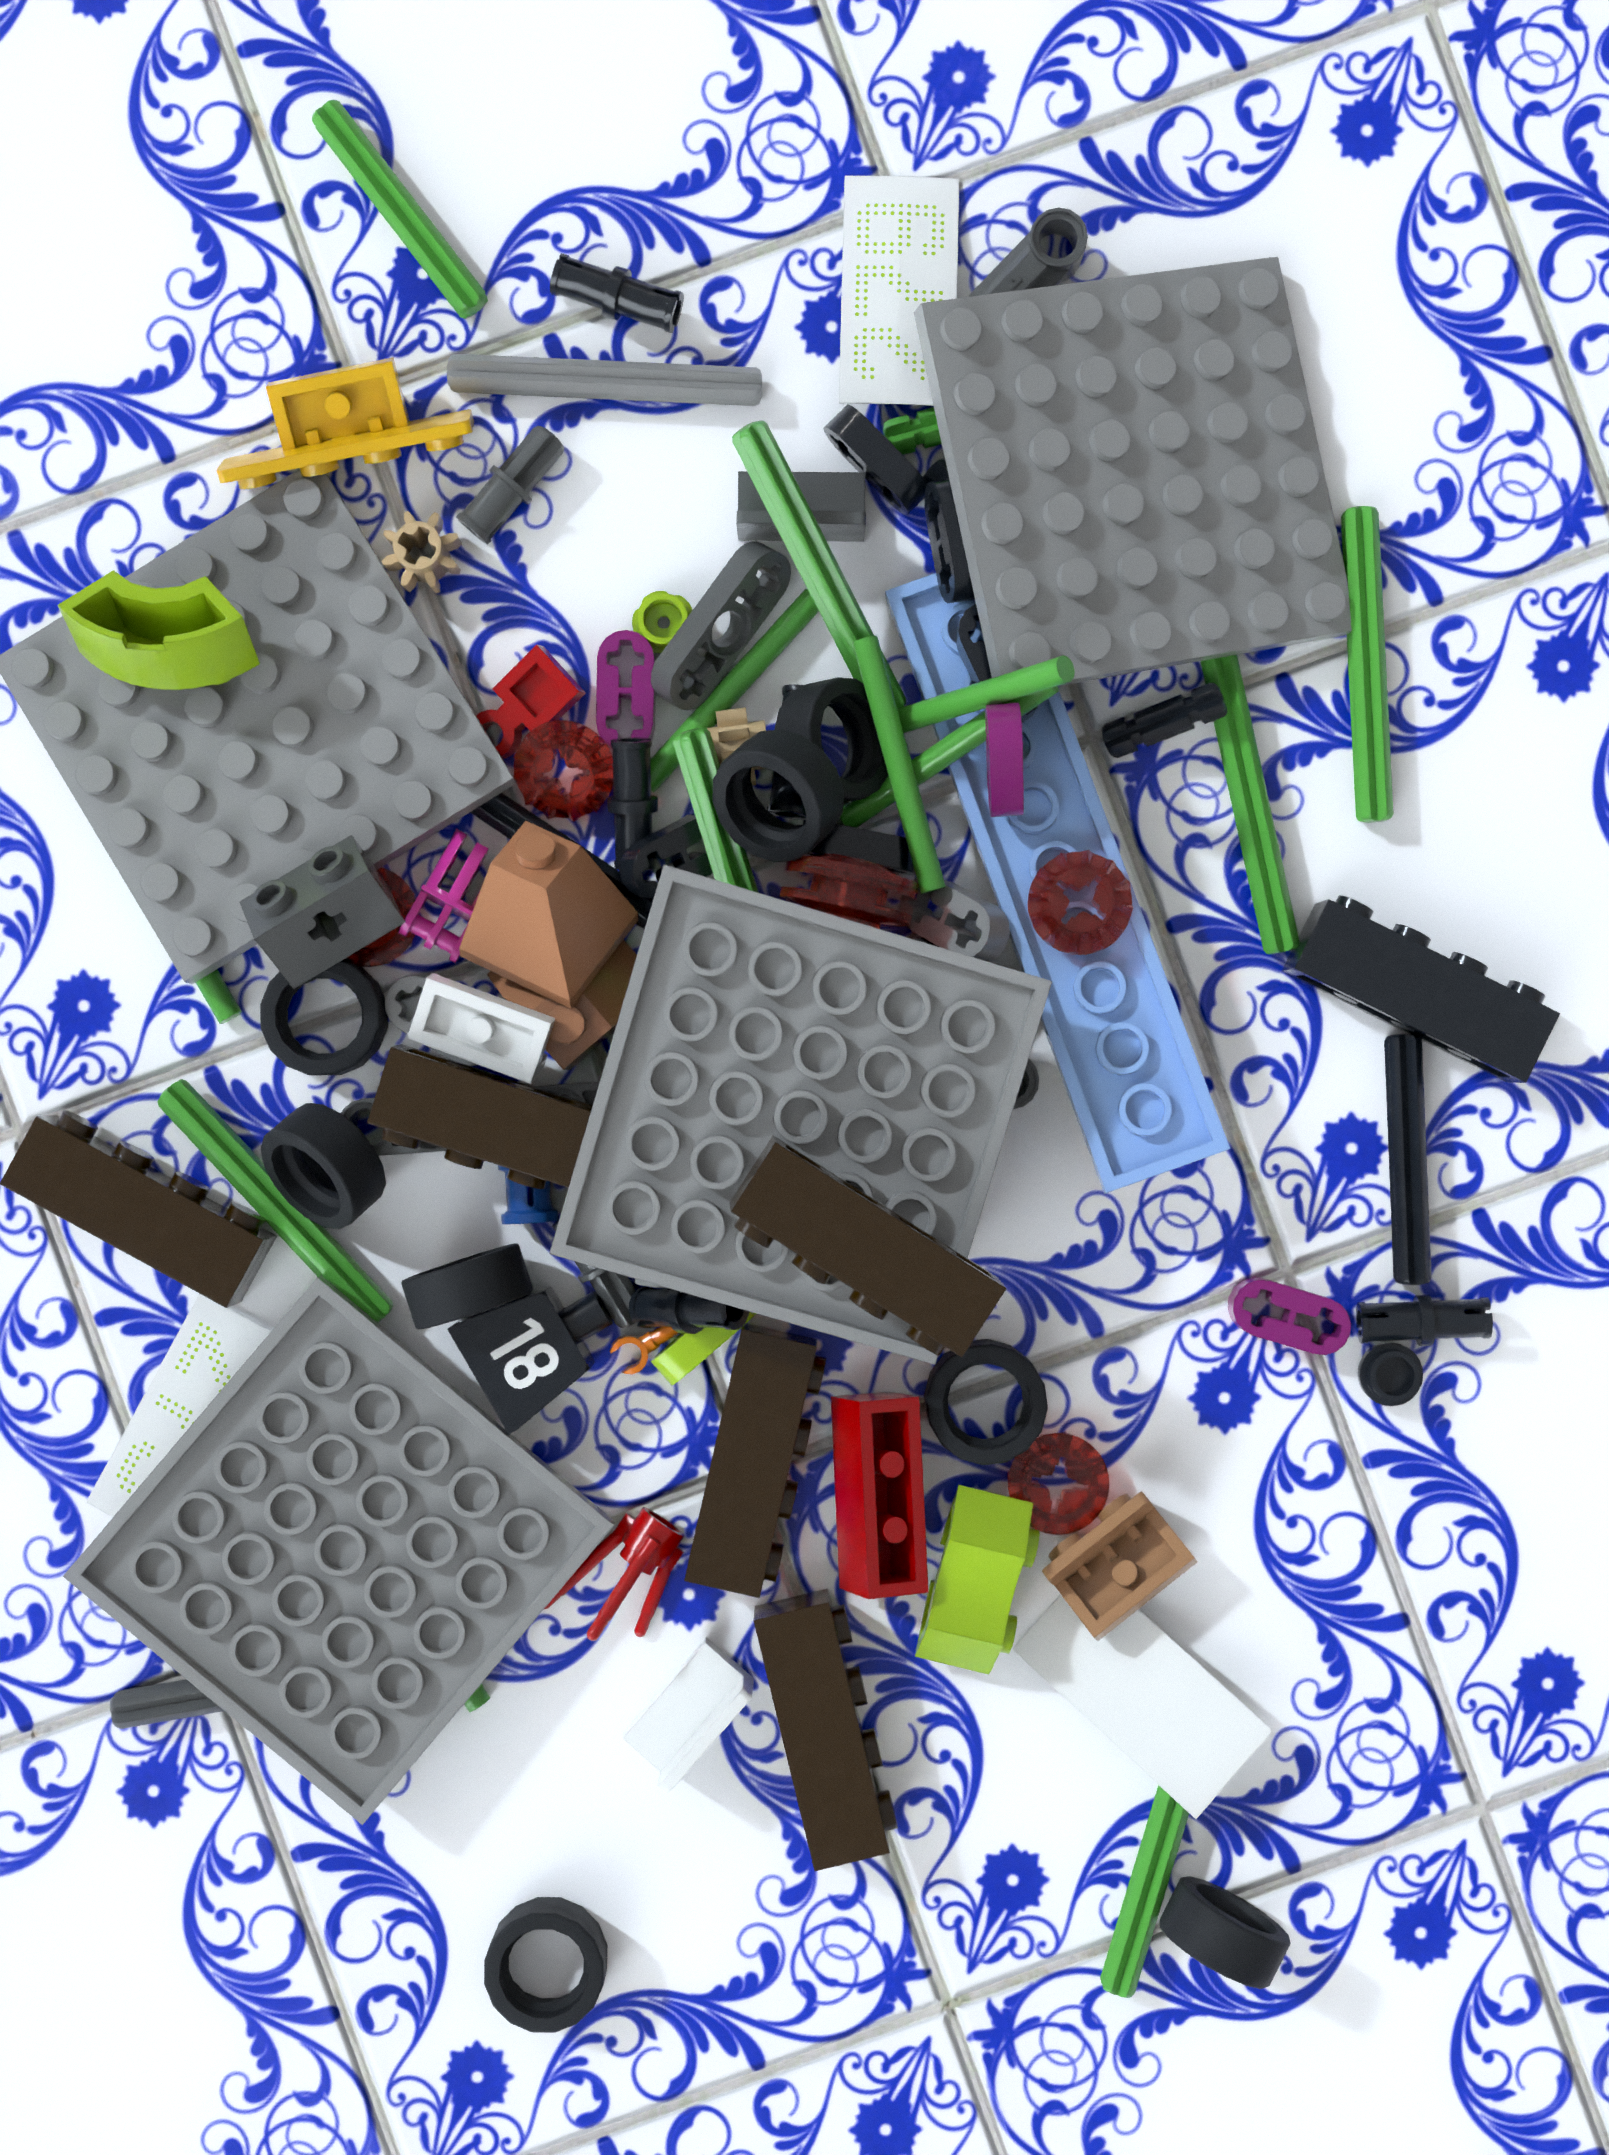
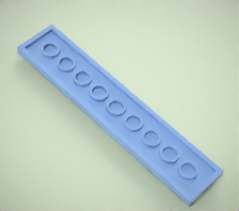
[885,573,1230,1194]

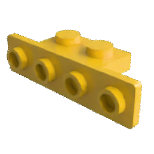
[216,357,474,489]

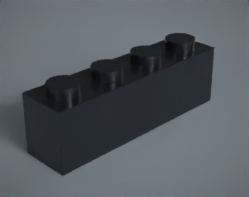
[1282,895,1560,1083]

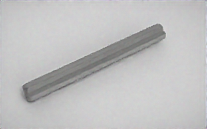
[447,354,762,406]

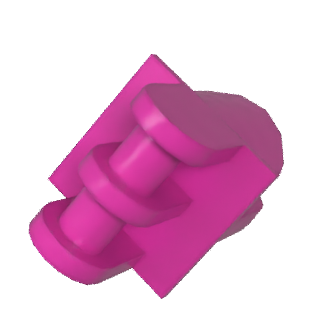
[399,828,489,964]

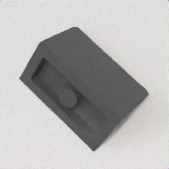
[736,471,866,542]

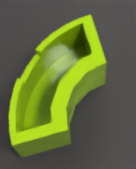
[57,570,260,690]
[915,1485,1040,1675]

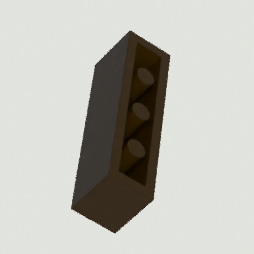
[367,1044,593,1189]
[0,1110,277,1308]
[729,1135,1007,1357]
[684,1323,827,1598]
[753,1588,898,1871]

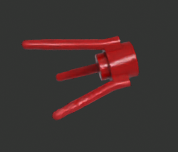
[544,1507,685,1641]

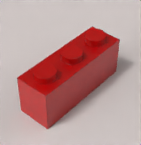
[831,1392,929,1599]

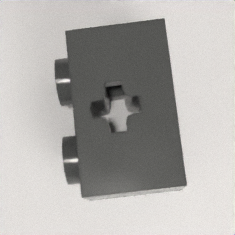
[239,835,405,989]

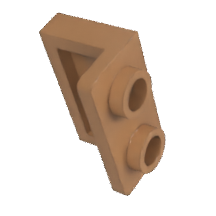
[1042,1491,1198,1641]

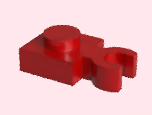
[476,644,586,759]

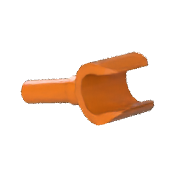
[610,1327,679,1375]

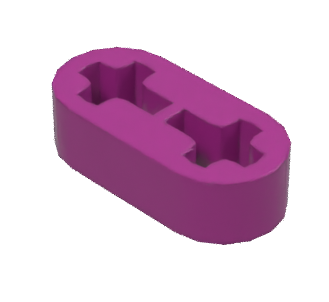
[596,630,656,750]
[985,703,1024,817]
[1227,1277,1351,1355]

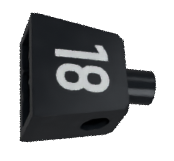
[447,1286,613,1435]

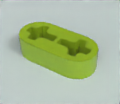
[651,1311,757,1386]

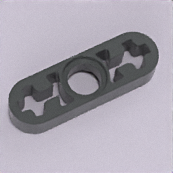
[651,541,791,710]

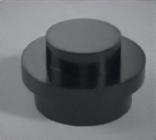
[1357,1342,1423,1406]

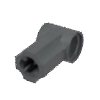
[969,207,1088,297]

